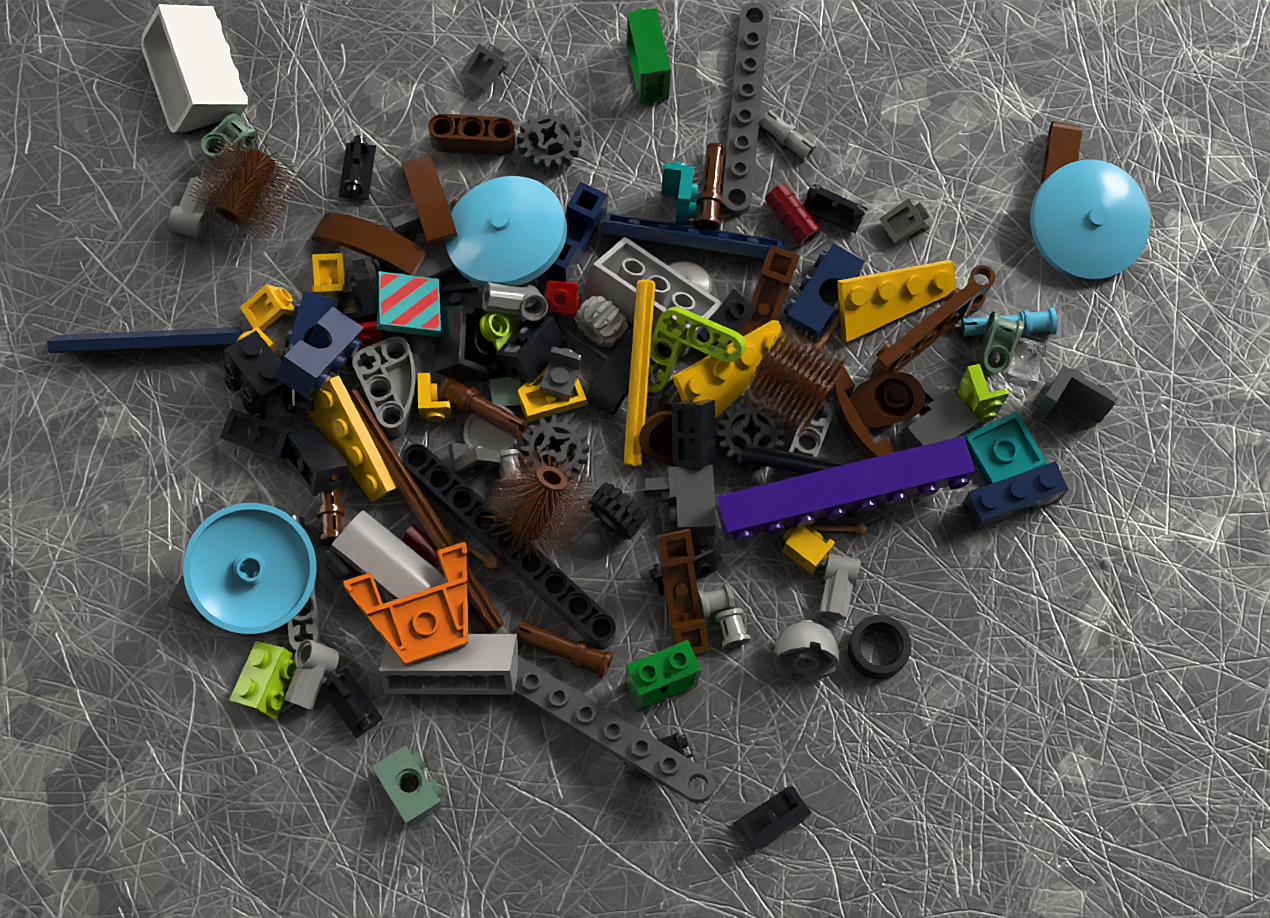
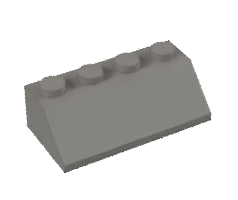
[583,237,722,358]

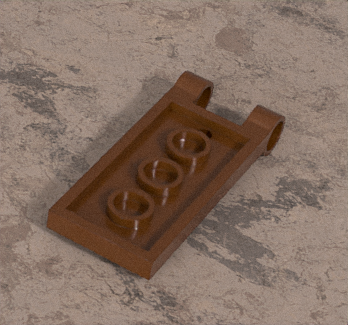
[870,265,995,379]

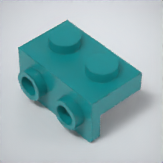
[661,162,698,225]

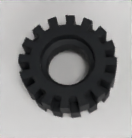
[587,482,647,540]

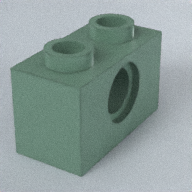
[371,745,444,828]

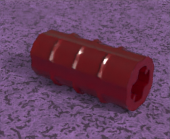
[765,183,821,246]

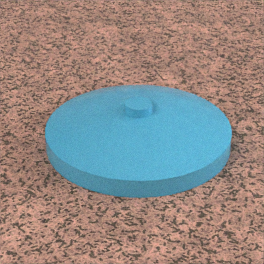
[1030,160,1150,281]
[445,176,567,287]
[183,503,317,634]

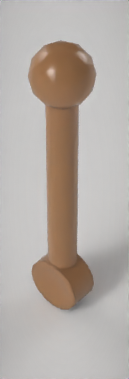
[813,308,840,354]
[805,523,867,535]
[445,528,497,570]

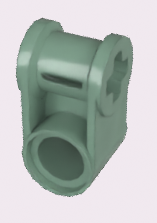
[200,113,258,171]
[976,311,1024,373]

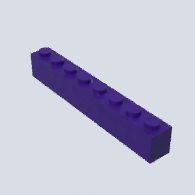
[715,436,975,543]

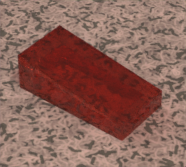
[402,524,438,566]

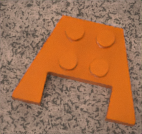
[343,542,468,666]

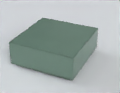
[489,375,521,410]

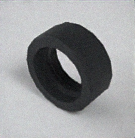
[848,615,911,679]

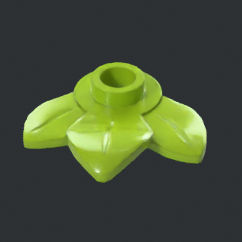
[479,312,522,352]

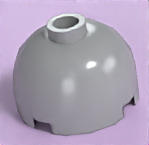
[774,620,839,681]

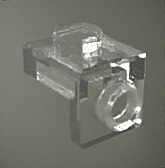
[1004,337,1047,390]

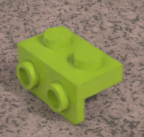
[955,363,1009,423]
[229,641,297,719]

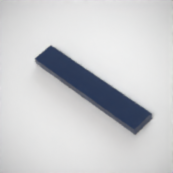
[601,213,783,259]
[47,327,241,353]

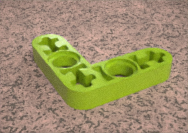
[647,306,747,392]

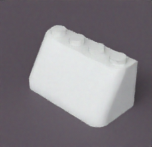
[141,4,248,133]

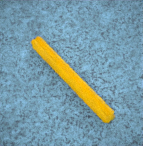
[623,280,655,466]

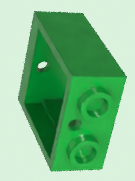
[626,8,671,104]
[625,640,701,712]

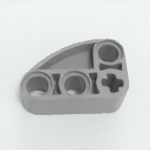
[352,336,418,438]

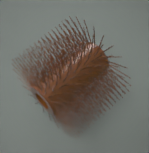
[189,133,302,240]
[741,322,848,437]
[481,446,596,563]

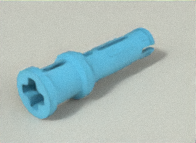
[961,307,1057,338]

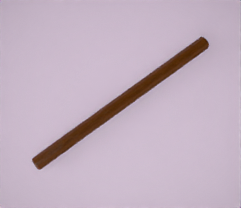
[348,389,504,633]

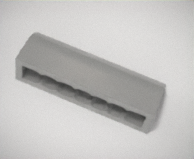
[331,510,447,600]
[379,634,518,695]

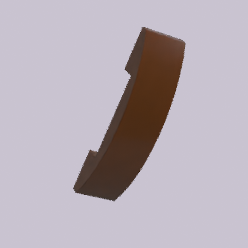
[401,154,458,245]
[311,213,428,276]
[738,245,800,336]
[831,360,894,460]
[657,529,709,654]

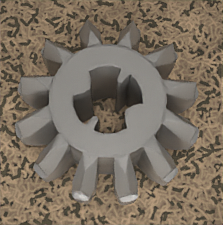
[574,296,628,348]

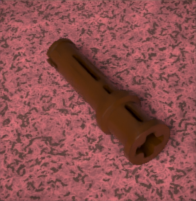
[693,143,726,230]
[438,376,528,439]
[316,474,345,546]
[516,620,614,679]

